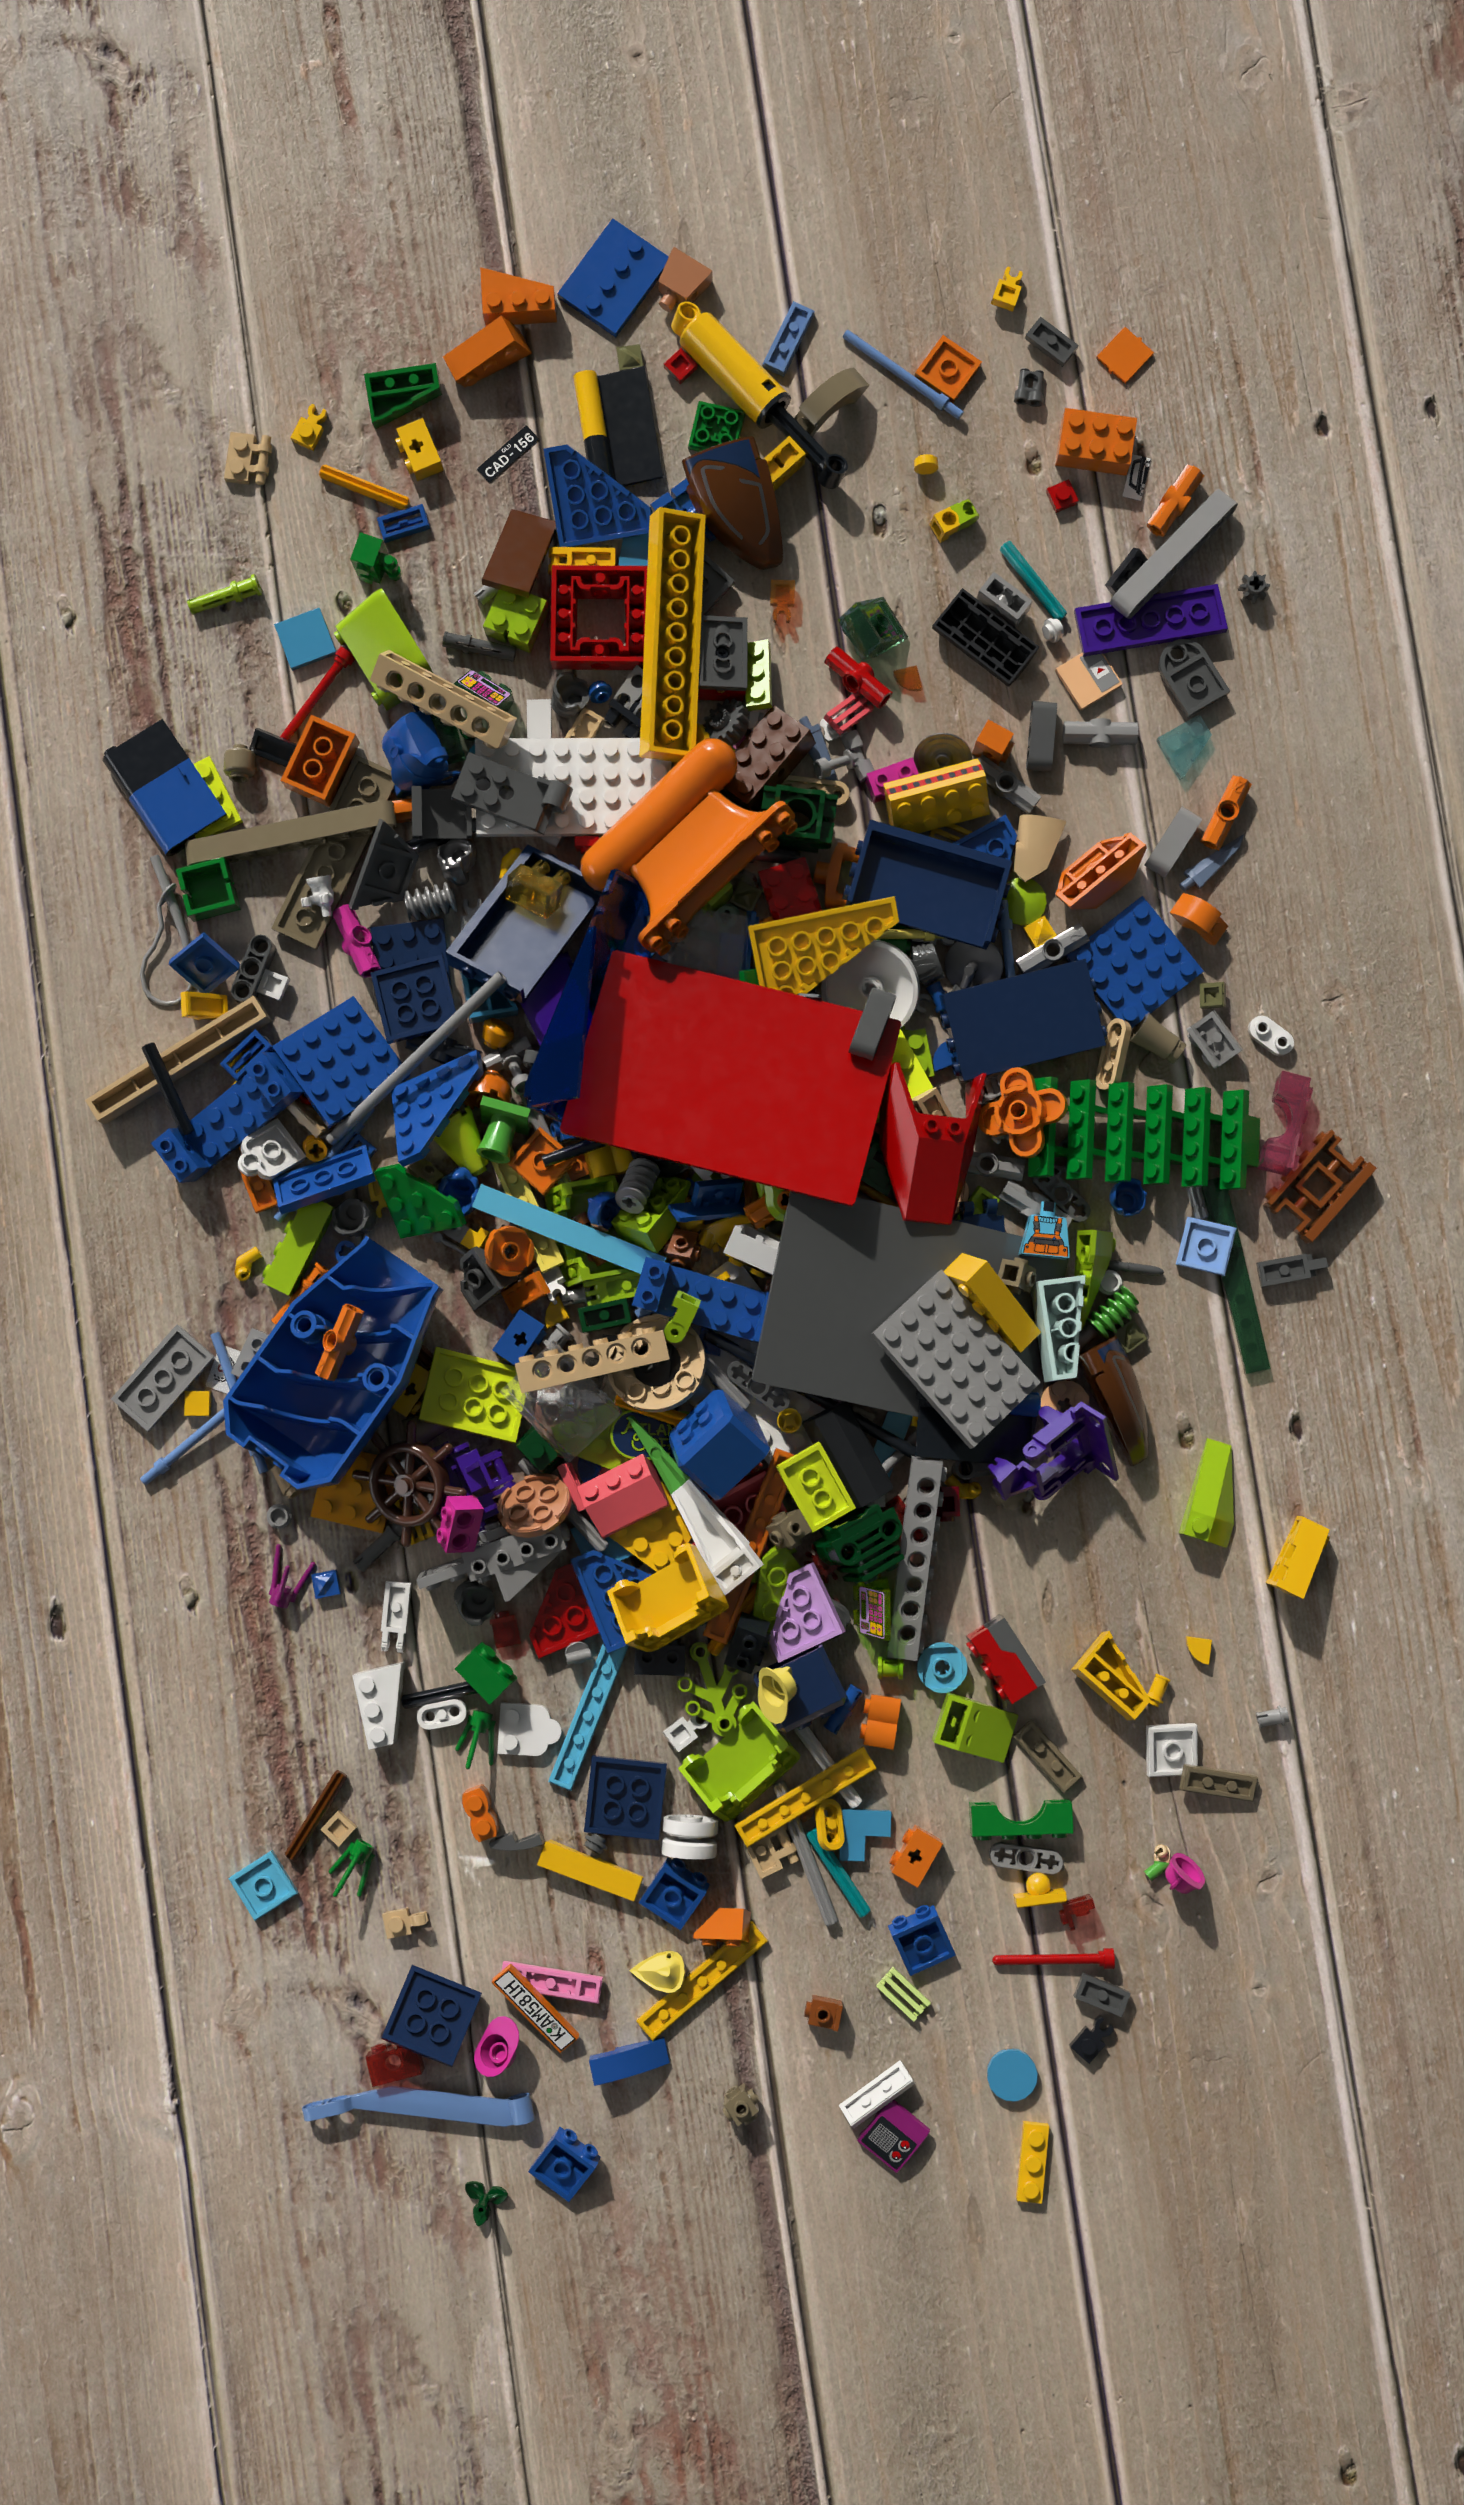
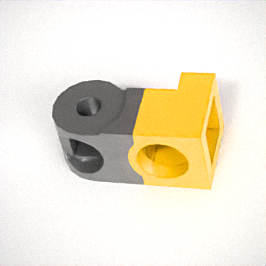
[443,1224,490,1250]

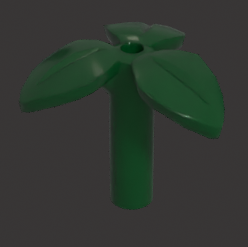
[465,2181,508,2227]

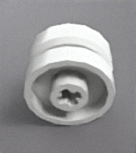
[662,1814,718,1859]

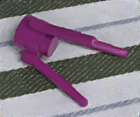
[269,1544,315,1608]

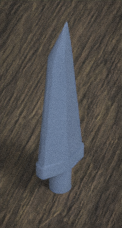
[798,716,838,781]
[1179,834,1244,892]

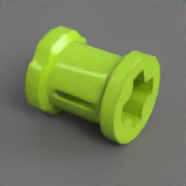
[877,1657,903,1680]

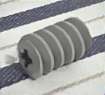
[405,882,458,921]
[615,1158,660,1214]

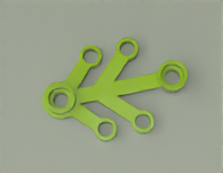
[677,1642,748,1736]

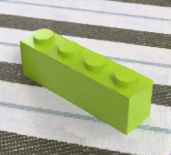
[262,1201,334,1296]

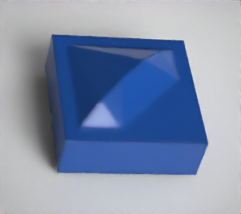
[311,1569,341,1599]

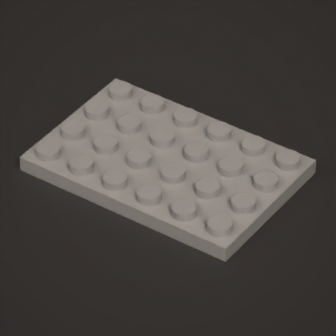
[870,1269,1041,1449]

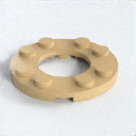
[607,1314,706,1412]

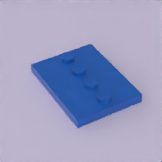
[557,218,669,337]

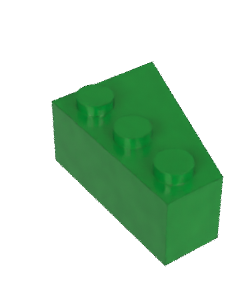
[364,363,442,430]

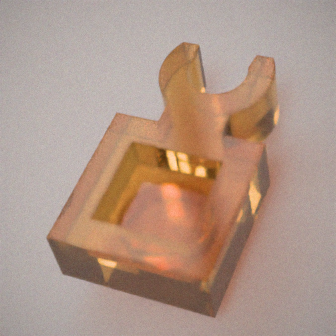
[770,579,795,624]

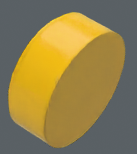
[914,454,938,475]

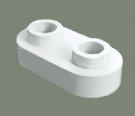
[1248,1016,1294,1056]
[417,1699,467,1730]

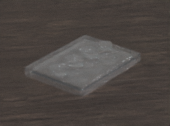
[667,909,749,981]
[499,1340,622,1463]

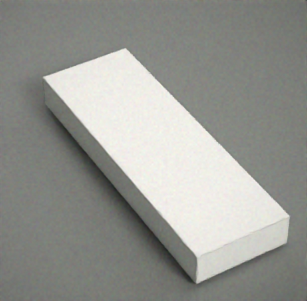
[839,2061,916,2128]

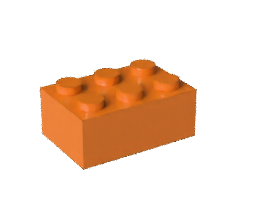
[1055,408,1137,476]
[280,715,360,808]

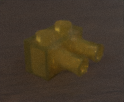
[505,860,571,919]

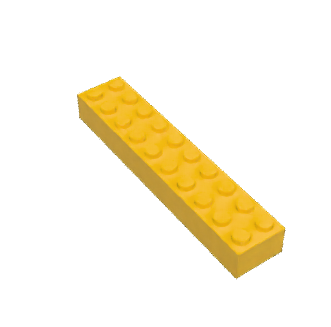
[639,507,706,762]

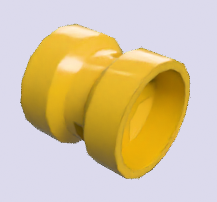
[777,1408,802,1433]

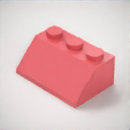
[577,1454,670,1539]

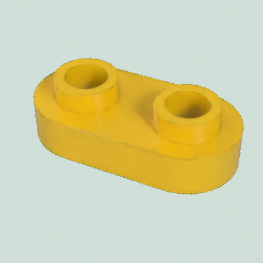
[815,1799,845,1851]

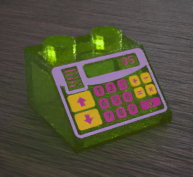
[853,1577,891,1641]

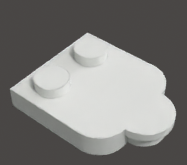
[238,1118,306,1180]
[497,1702,562,1756]

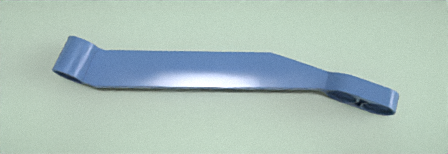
[302,2086,535,2127]

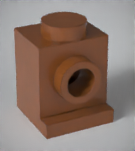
[804,1995,843,2032]

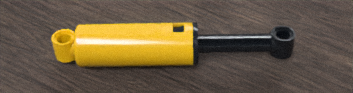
[671,302,848,489]

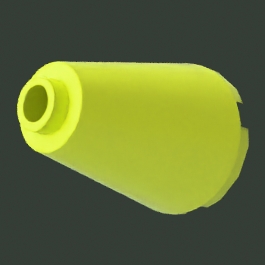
[433,1106,489,1177]

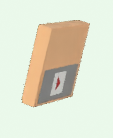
[1055,653,1123,711]

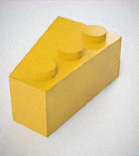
[1071,1631,1151,1720]

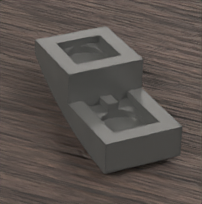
[489,1830,545,1851]

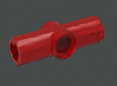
[824,646,893,709]

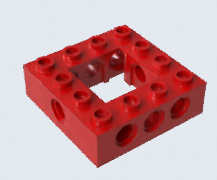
[550,565,647,670]

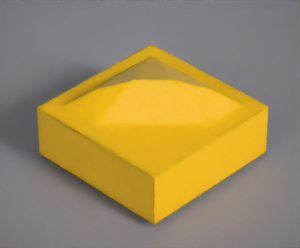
[1023,915,1057,949]

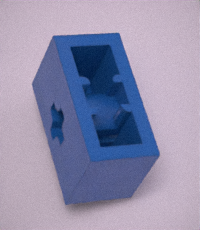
[492,1309,547,1365]

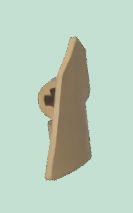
[1013,814,1066,882]

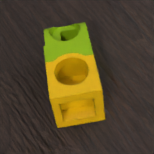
[930,499,980,543]

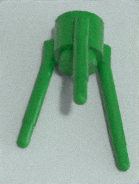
[455,1710,496,1769]
[329,1839,375,1897]

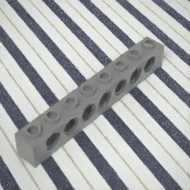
[887,1456,947,1661]

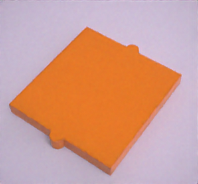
[1096,327,1154,384]

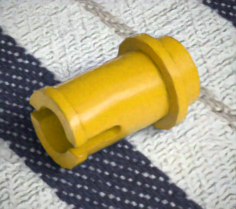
[1147,1674,1171,1708]

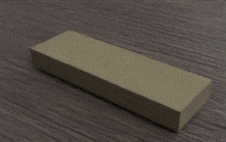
[1013,1719,1083,1794]
[1179,1764,1258,1802]

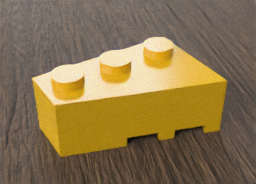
[1266,1516,1330,1599]

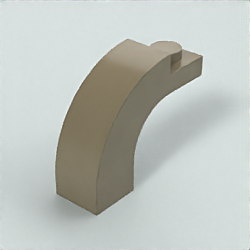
[794,368,870,437]

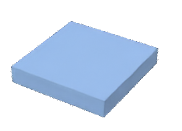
[1176,1217,1237,1276]

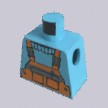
[1019,1201,1070,1260]

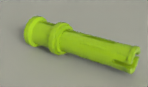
[187,574,262,615]

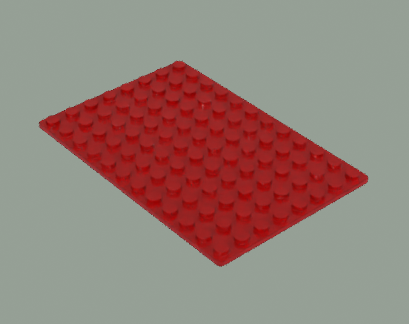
[560,950,901,1206]

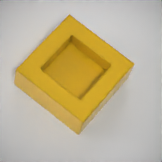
[184,1391,212,1416]

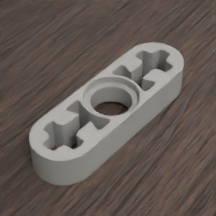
[989,1842,1063,1874]

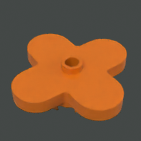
[978,1067,1068,1158]

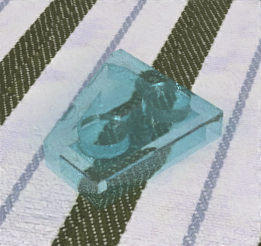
[1156,714,1212,780]

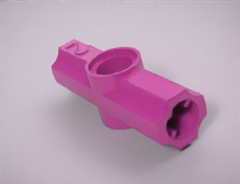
[332,904,381,978]

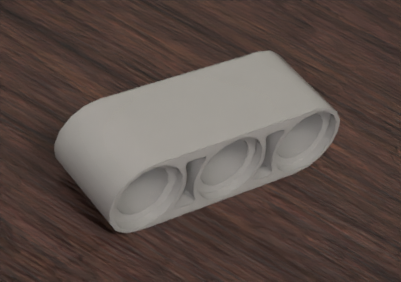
[1144,806,1202,878]

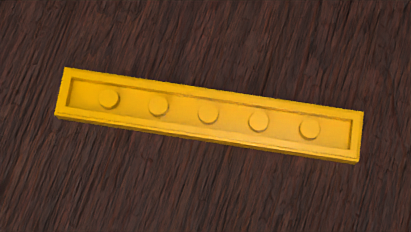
[734,1746,877,1848]
[636,1920,768,2041]

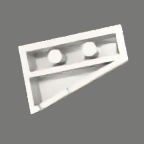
[723,1223,780,1275]
[352,1661,405,1750]

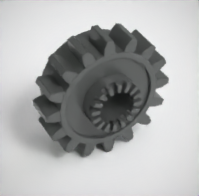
[702,698,750,746]

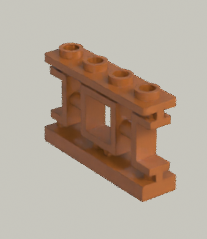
[1263,1129,1377,1244]

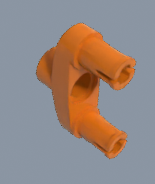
[813,842,859,909]

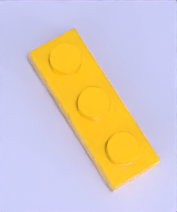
[1016,2121,1049,2204]

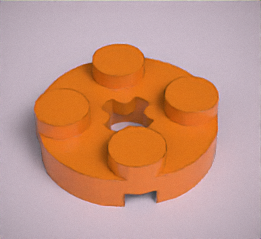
[484,1226,534,1277]

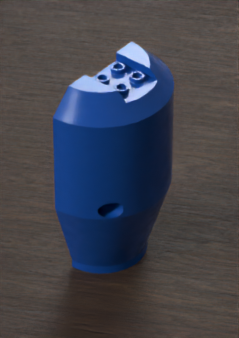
[223,1236,443,1491]

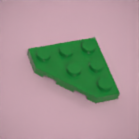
[374,1164,467,1239]

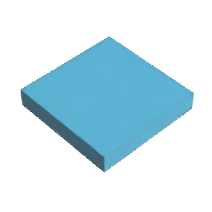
[228,1850,299,1921]

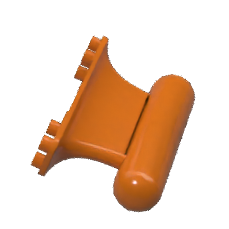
[581,738,798,956]

